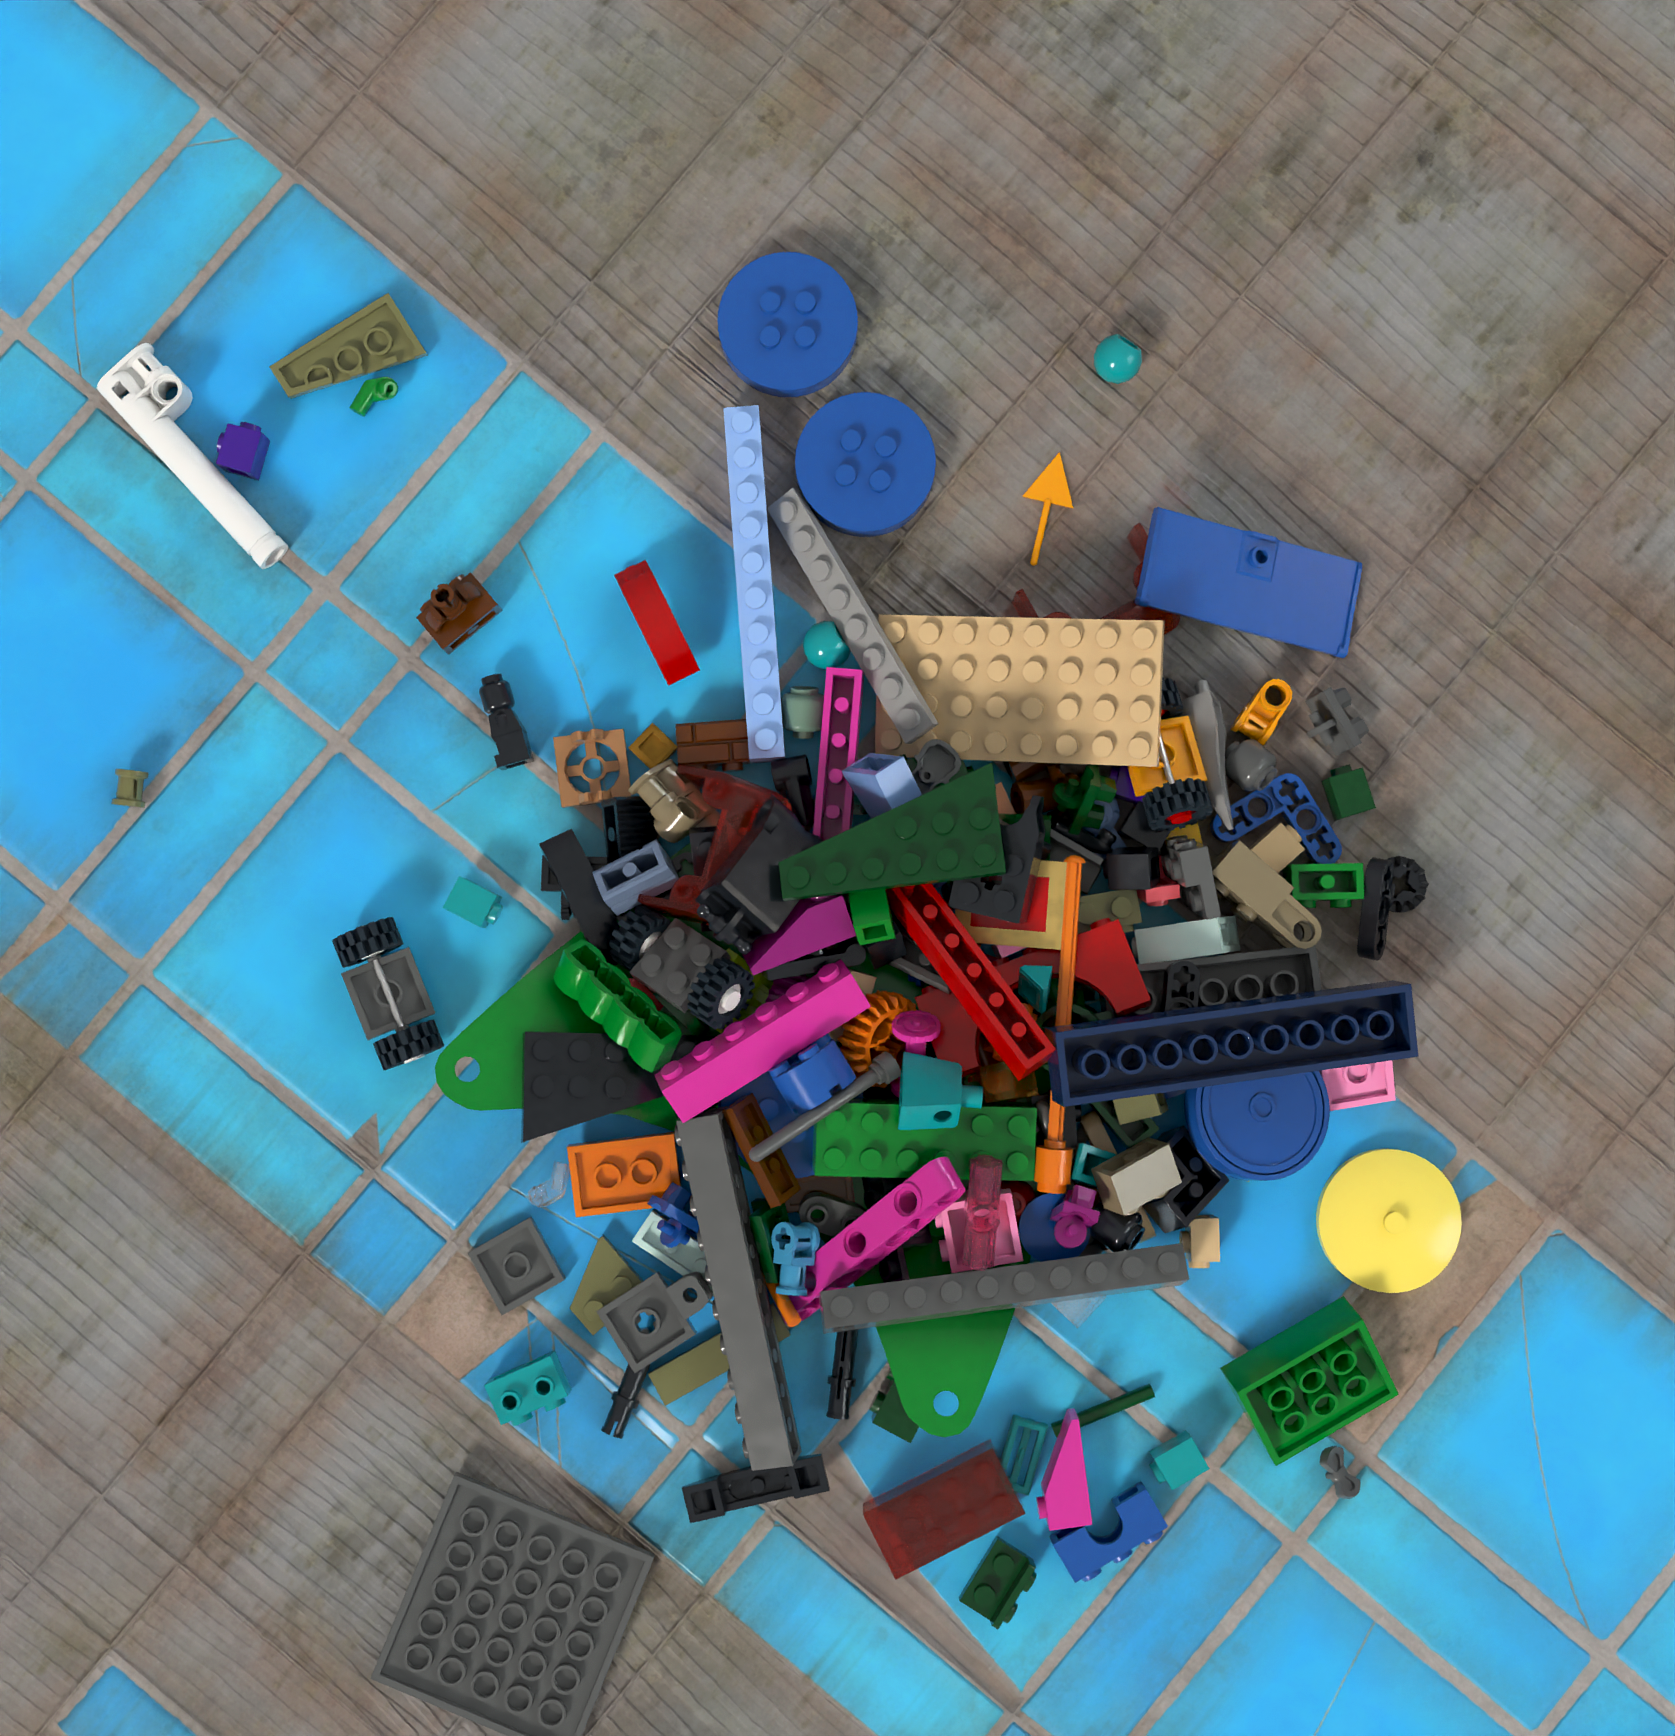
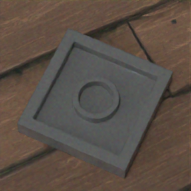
[468,1216,566,1315]

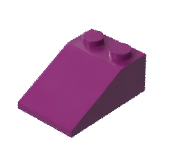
[742,894,856,975]

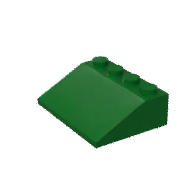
[1220,1296,1399,1466]

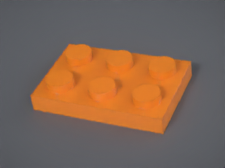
[567,1132,681,1217]

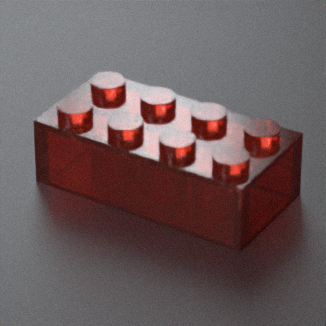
[863,1439,1026,1579]

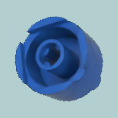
[769,1034,857,1115]

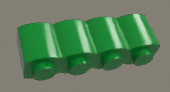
[553,939,682,1073]

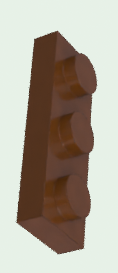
[722,1093,801,1208]

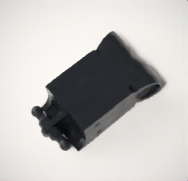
[695,795,823,954]

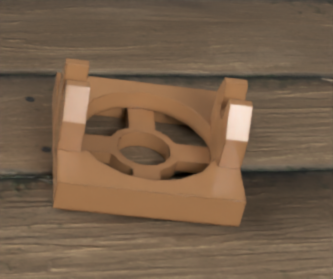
[553,729,632,808]

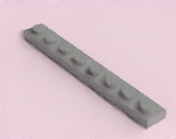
[767,488,939,744]

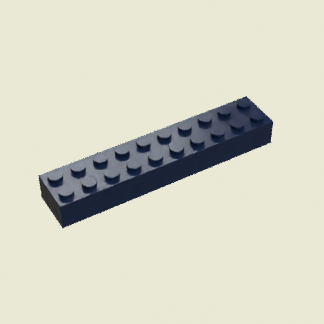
[1044,980,1419,1107]

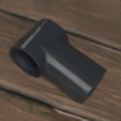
[771,754,815,826]

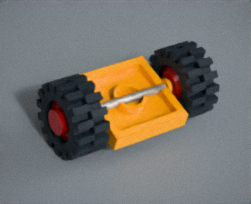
[1127,677,1213,831]

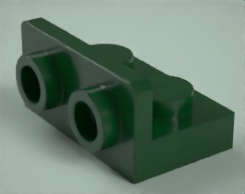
[749,1198,791,1283]
[959,1536,1037,1630]

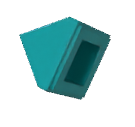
[1018,965,1053,1014]

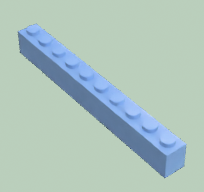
[723,405,785,764]

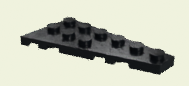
[521,1032,716,1143]

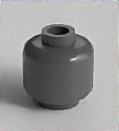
[1225,739,1277,791]

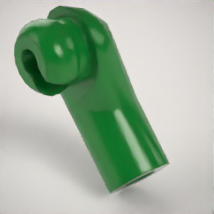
[349,377,398,417]

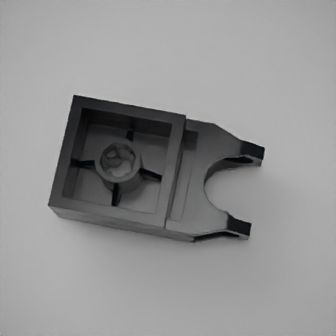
[948,786,1046,924]

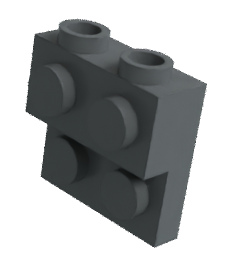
[1161,835,1221,920]

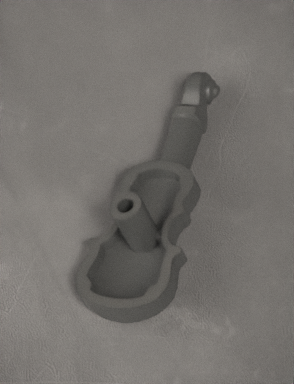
[911,739,961,795]

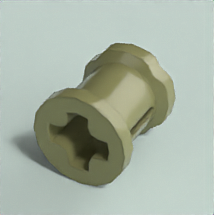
[111,769,148,808]

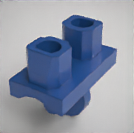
[647,1182,699,1248]

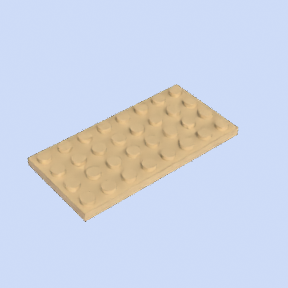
[875,615,1165,767]

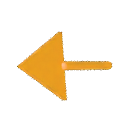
[1022,452,1073,566]

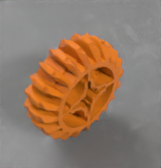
[836,990,917,1088]

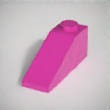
[1036,1408,1092,1531]

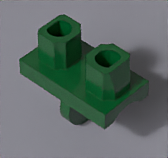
[1052,764,1117,835]

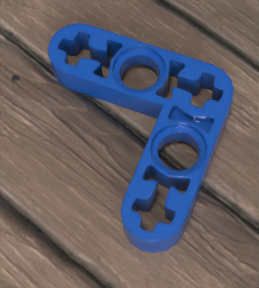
[1210,773,1342,864]

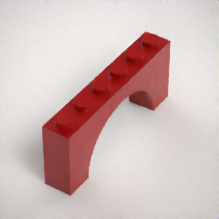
[915,918,1152,1077]

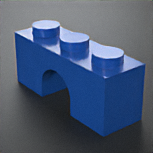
[1049,1481,1168,1583]

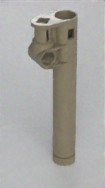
[628,759,836,950]

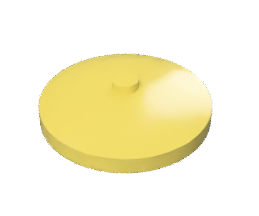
[1316,1148,1462,1293]

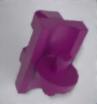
[1050,1185,1100,1248]

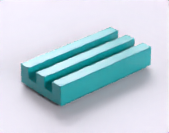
[994,1414,1048,1496]

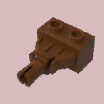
[416,572,503,655]

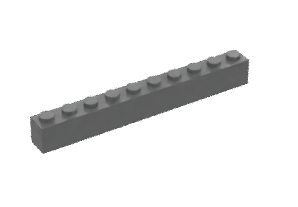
[675,1106,802,1471]
[819,1243,1189,1334]

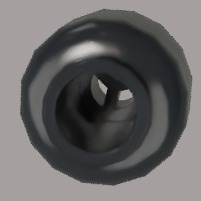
[1091,1202,1145,1252]

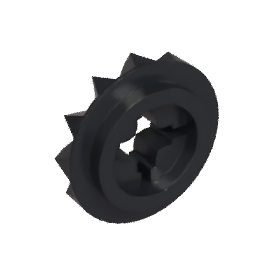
[1386,856,1429,913]

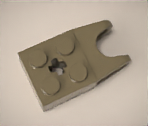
[1211,840,1322,949]

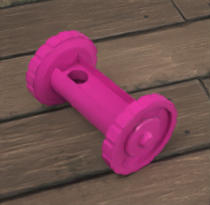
[890,1010,941,1097]

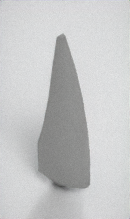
[1177,680,1234,830]

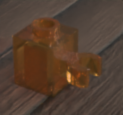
[967,1062,1039,1103]

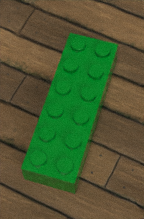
[812,1098,1037,1181]

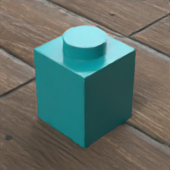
[443,876,503,928]
[1149,1430,1210,1490]

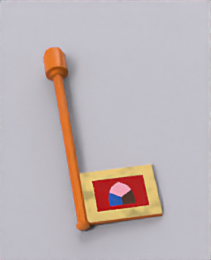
[955,855,1086,1194]

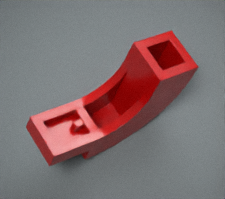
[614,560,700,686]

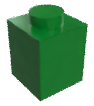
[848,889,896,945]

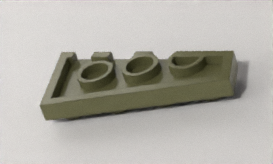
[269,293,428,399]

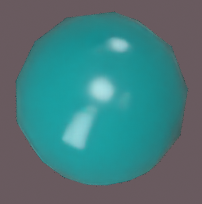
[1094,334,1142,384]
[803,621,851,669]

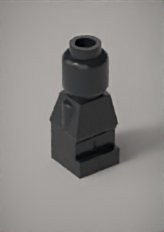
[479,674,534,771]

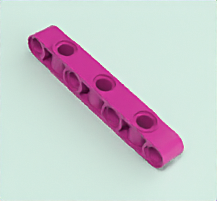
[772,1156,966,1325]

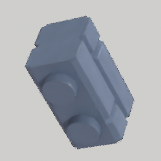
[592,840,681,916]

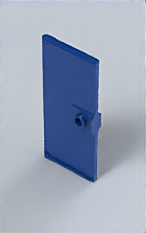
[1135,507,1362,658]

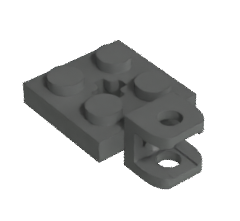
[596,1271,713,1373]

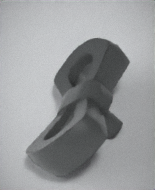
[1320,1446,1361,1499]

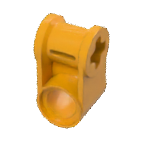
[1230,679,1292,745]

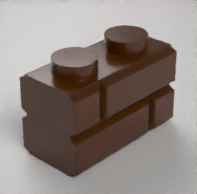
[675,719,750,775]

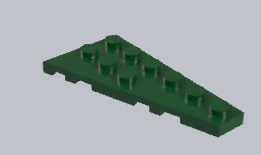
[779,763,1006,901]

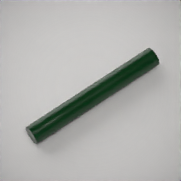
[1051,1384,1155,1438]

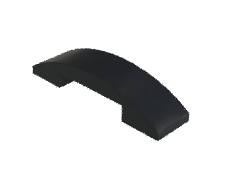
[539,829,620,966]
[682,1454,830,1523]

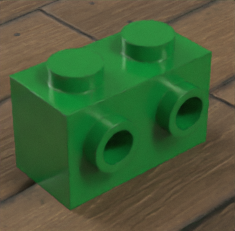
[1283,863,1364,908]

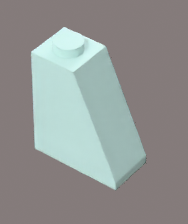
[1132,916,1240,964]

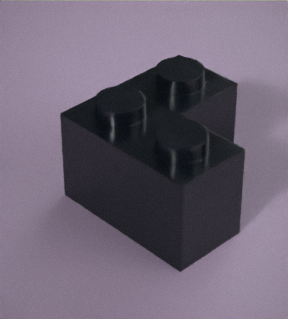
[1142,1125,1230,1233]

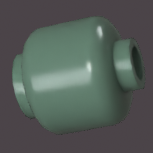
[781,686,824,739]

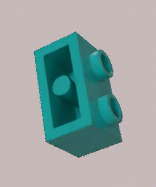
[484,1350,572,1426]

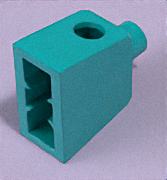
[898,1052,983,1130]

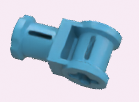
[771,1222,820,1296]

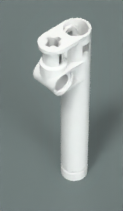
[97,343,288,569]

